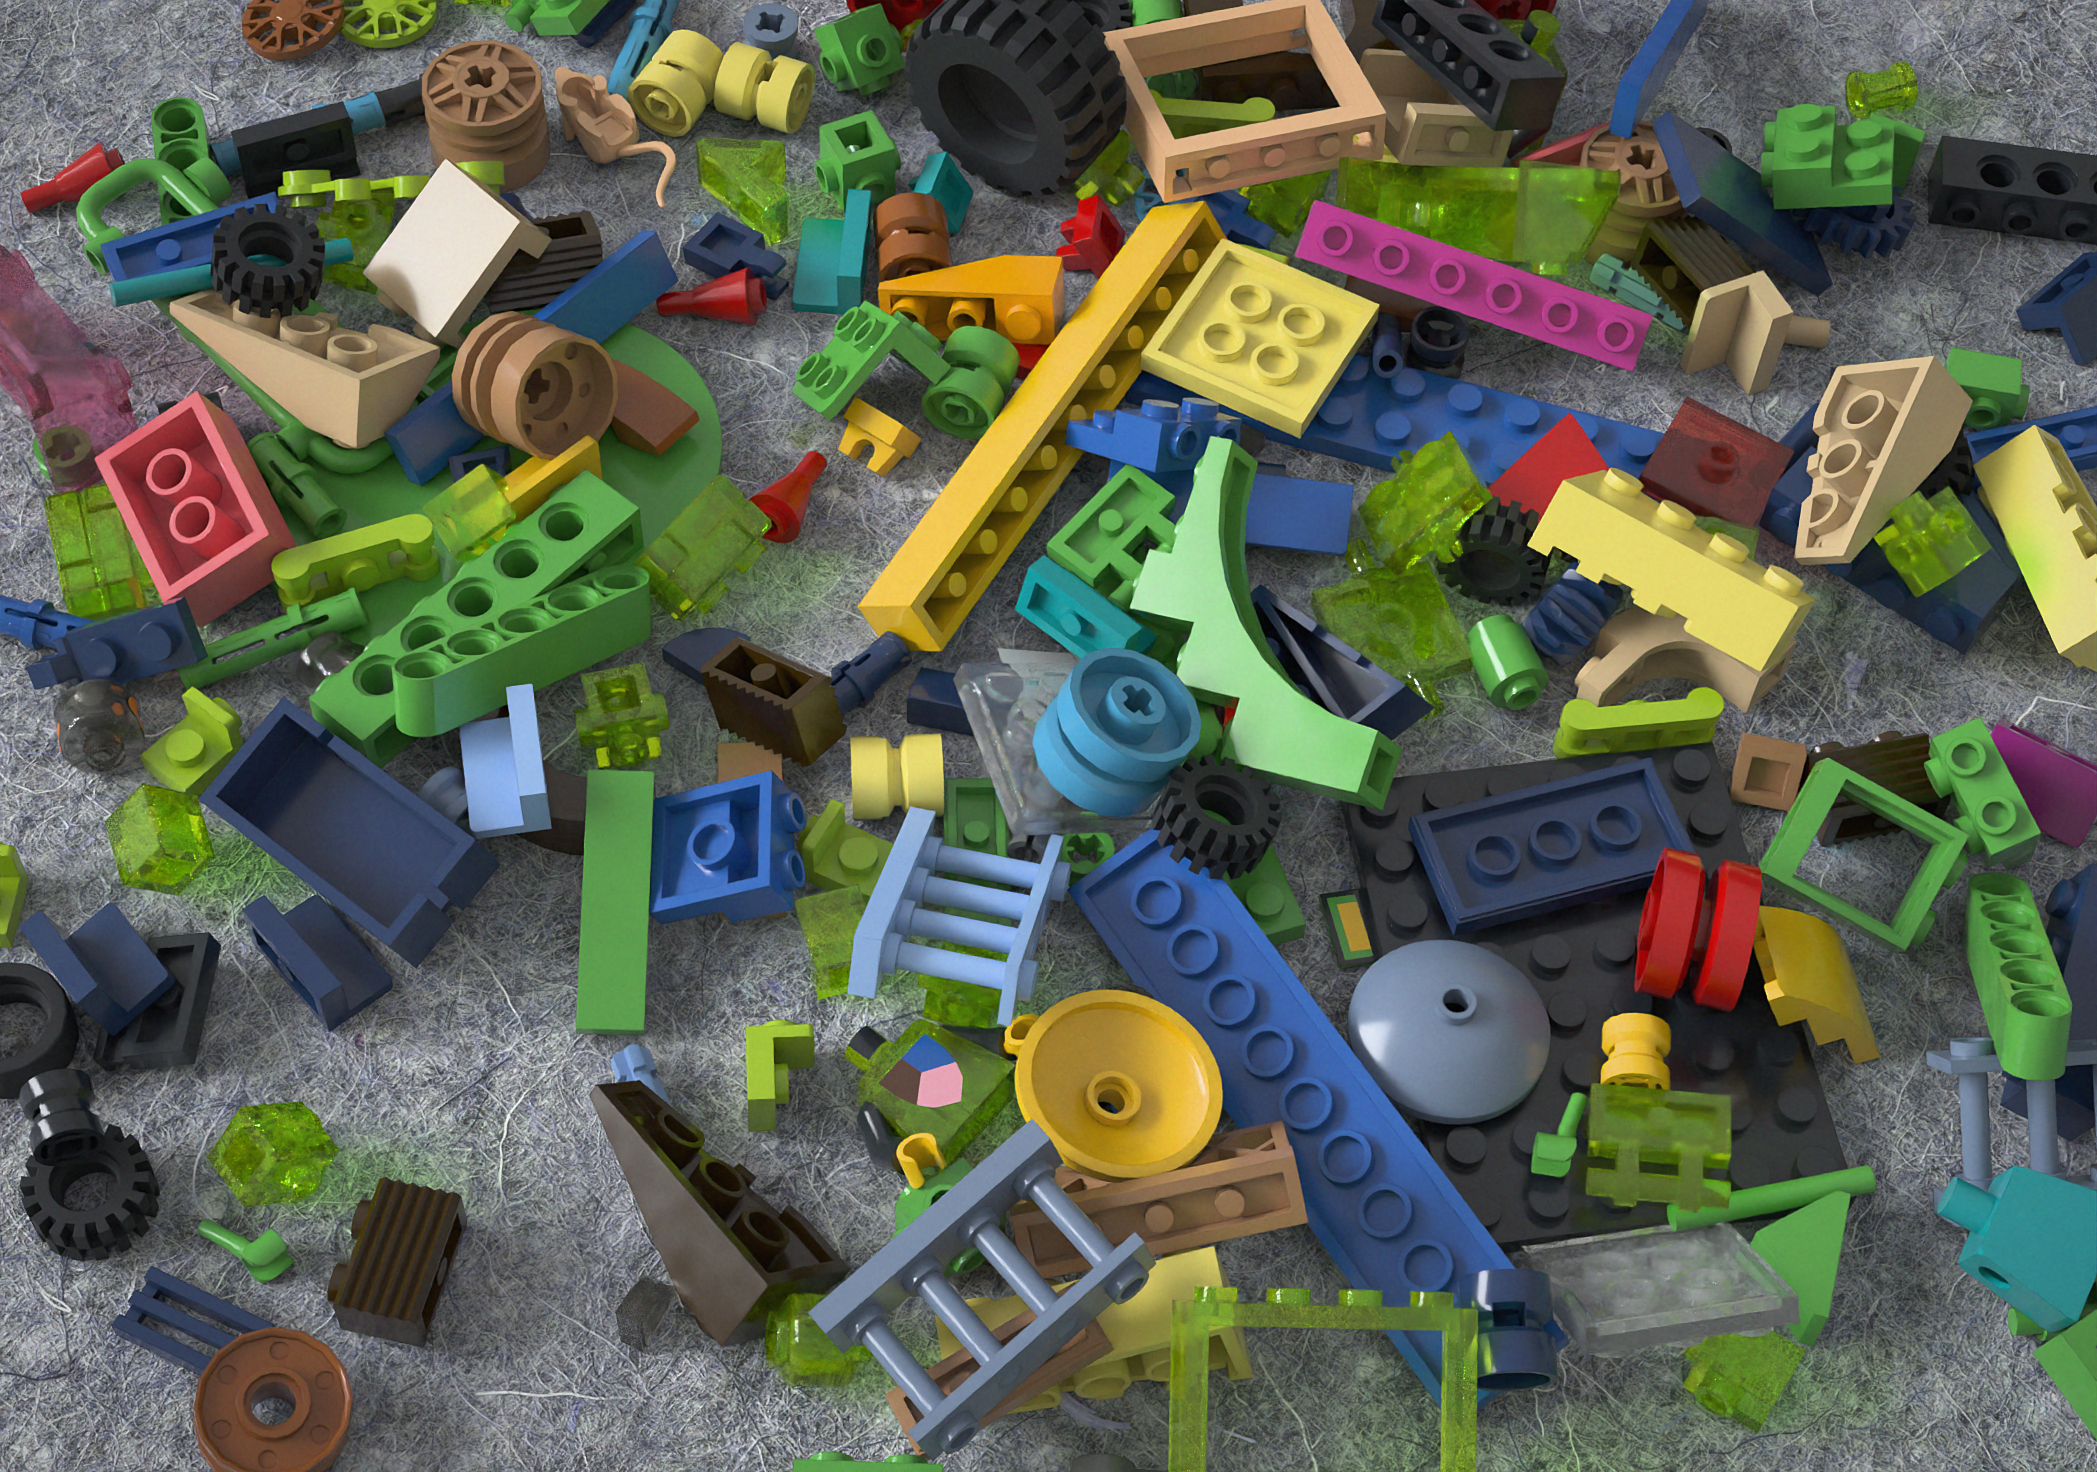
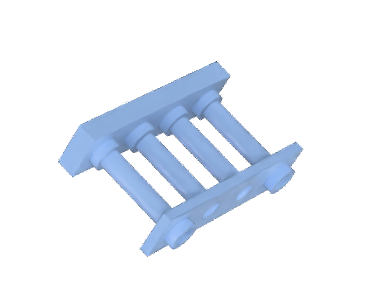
[847,806,1071,1026]

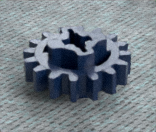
[1792,186,1916,259]

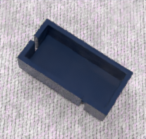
[198,696,501,969]

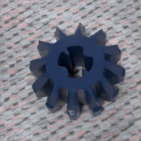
[1521,561,1623,665]

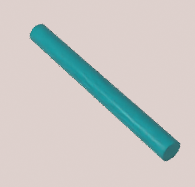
[109,237,354,307]

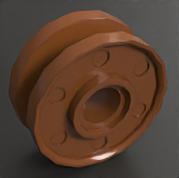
[193,1327,353,1472]

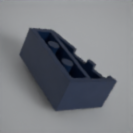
[1250,584,1435,741]

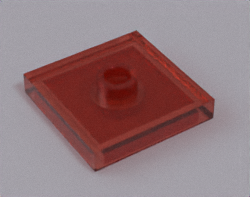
[1638,396,1795,543]

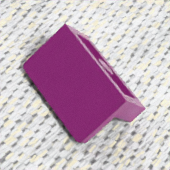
[1991,718,2097,847]

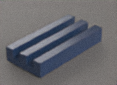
[111,1266,275,1376]

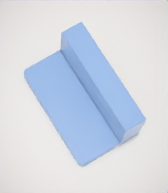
[459,684,552,839]

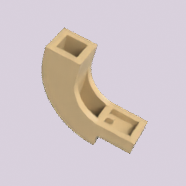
[1574,606,1797,713]

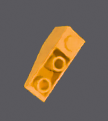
[878,255,1065,345]

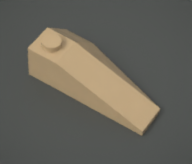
[170,288,440,449]
[1794,356,1973,565]

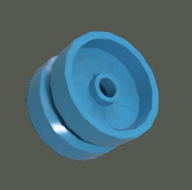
[1032,647,1202,817]

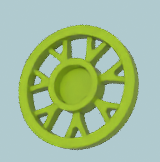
[340,0,438,48]

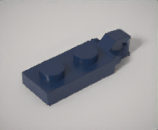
[26,596,208,693]

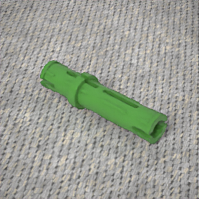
[177,587,370,690]

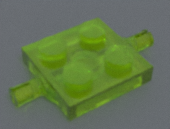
[1357,430,1493,577]
[1310,540,1474,720]

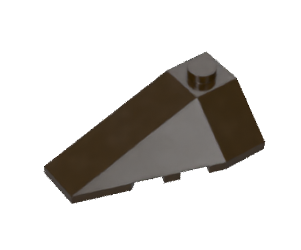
[589,1080,851,1347]

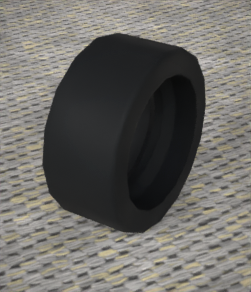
[0,962,79,1099]

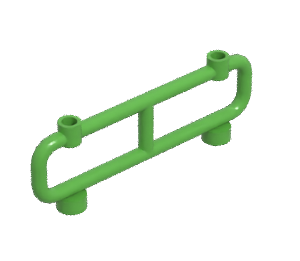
[76,157,419,475]

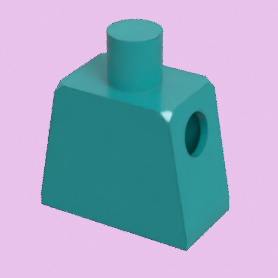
[1937,1166,2097,1333]

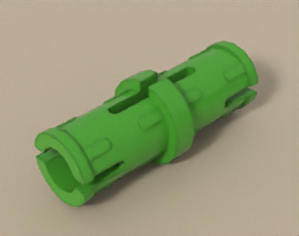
[247,432,347,540]

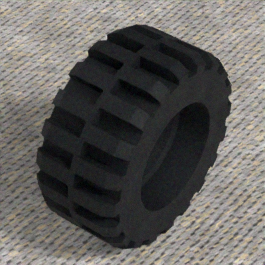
[904,0,1127,197]

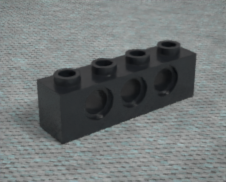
[1371,0,1566,131]
[1928,135,2097,245]

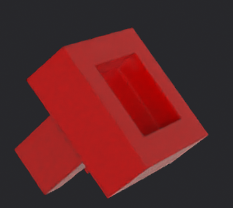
[1055,195,1125,280]

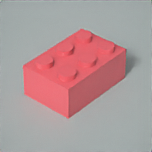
[94,391,297,628]

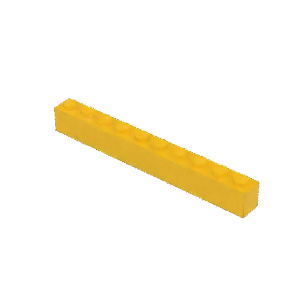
[857,201,1227,651]

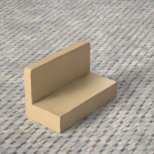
[1680,270,1794,396]

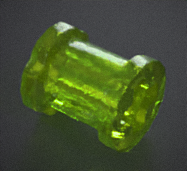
[1845,61,1918,120]

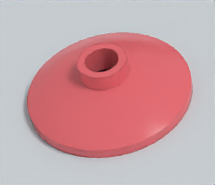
[1511,121,1611,178]

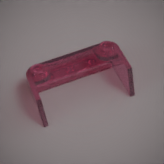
[0,244,138,502]

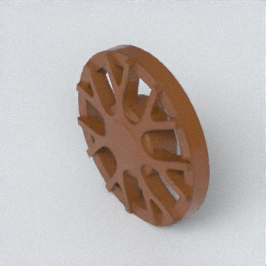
[242,0,345,61]

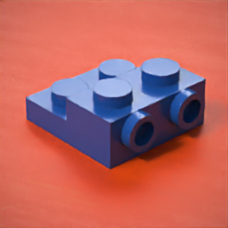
[1065,398,1242,472]
[649,770,806,925]

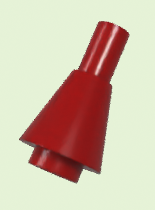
[20,141,126,214]
[656,267,767,325]
[745,451,827,543]

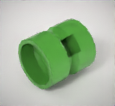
[921,326,1020,440]

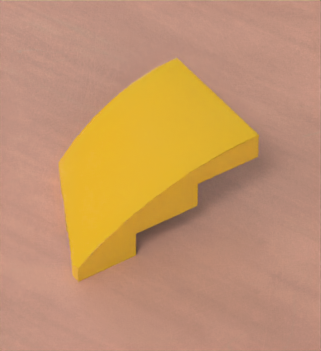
[1753,906,1881,1065]

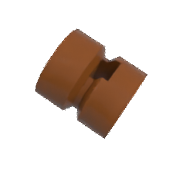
[873,192,952,283]

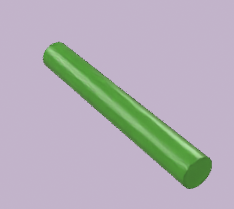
[1667,1165,1876,1232]

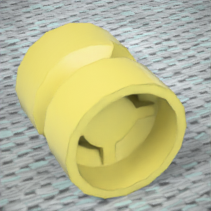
[628,29,724,137]
[714,42,815,134]
[850,733,944,821]

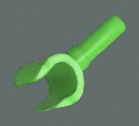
[1531,1093,1588,1177]
[198,1219,294,1284]

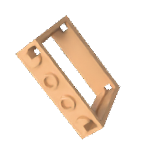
[1103,0,1387,203]

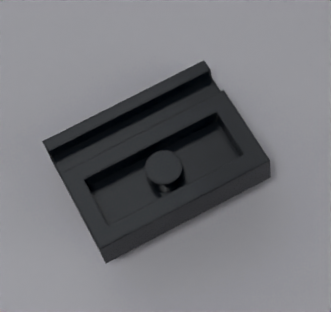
[230,101,361,200]
[93,932,222,1072]

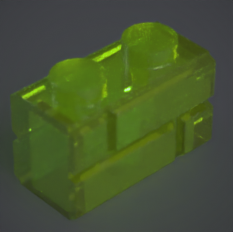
[632,474,772,622]
[43,483,155,621]

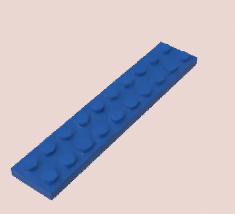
[1126,353,1730,534]
[1067,827,1570,1427]

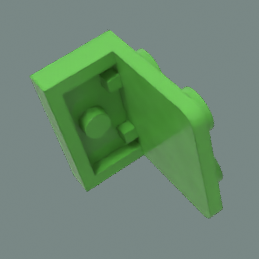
[792,300,951,420]

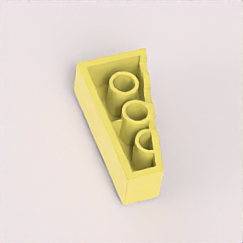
[1973,425,2097,672]
[1527,468,1816,672]
[935,1246,1254,1414]

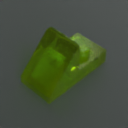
[695,138,789,246]

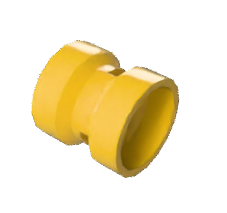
[1600,1013,1671,1106]

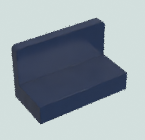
[2016,252,2097,365]
[242,895,393,1032]
[19,903,175,1037]

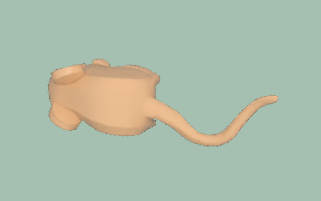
[554,67,677,209]

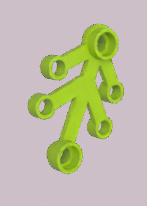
[278,161,505,208]

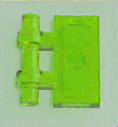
[1586,1083,1731,1213]

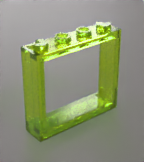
[1168,1286,1478,1472]

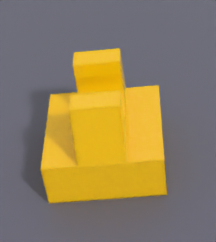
[838,396,922,478]

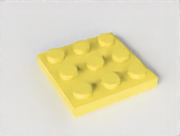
[1140,238,1380,439]

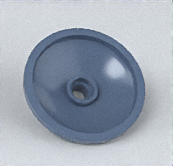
[1346,940,1551,1125]

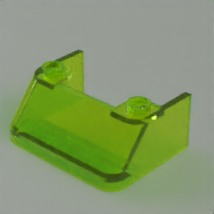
[1336,157,1622,276]

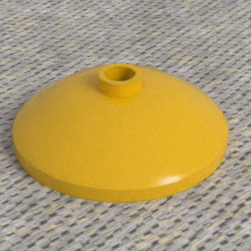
[1015,990,1223,1183]

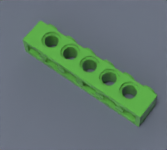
[308,469,644,769]

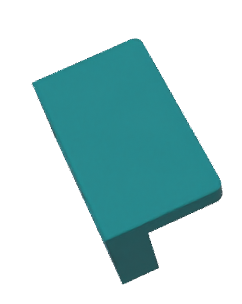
[792,189,872,315]
[1015,555,1157,659]

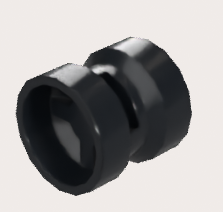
[1405,306,1470,380]
[19,1068,106,1167]

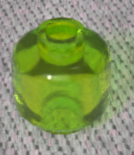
[765,1293,873,1388]

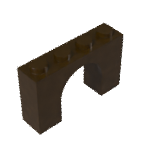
[1182,0,1401,111]

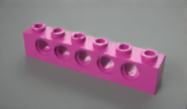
[1295,200,1653,372]

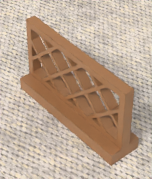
[1010,1120,1309,1279]

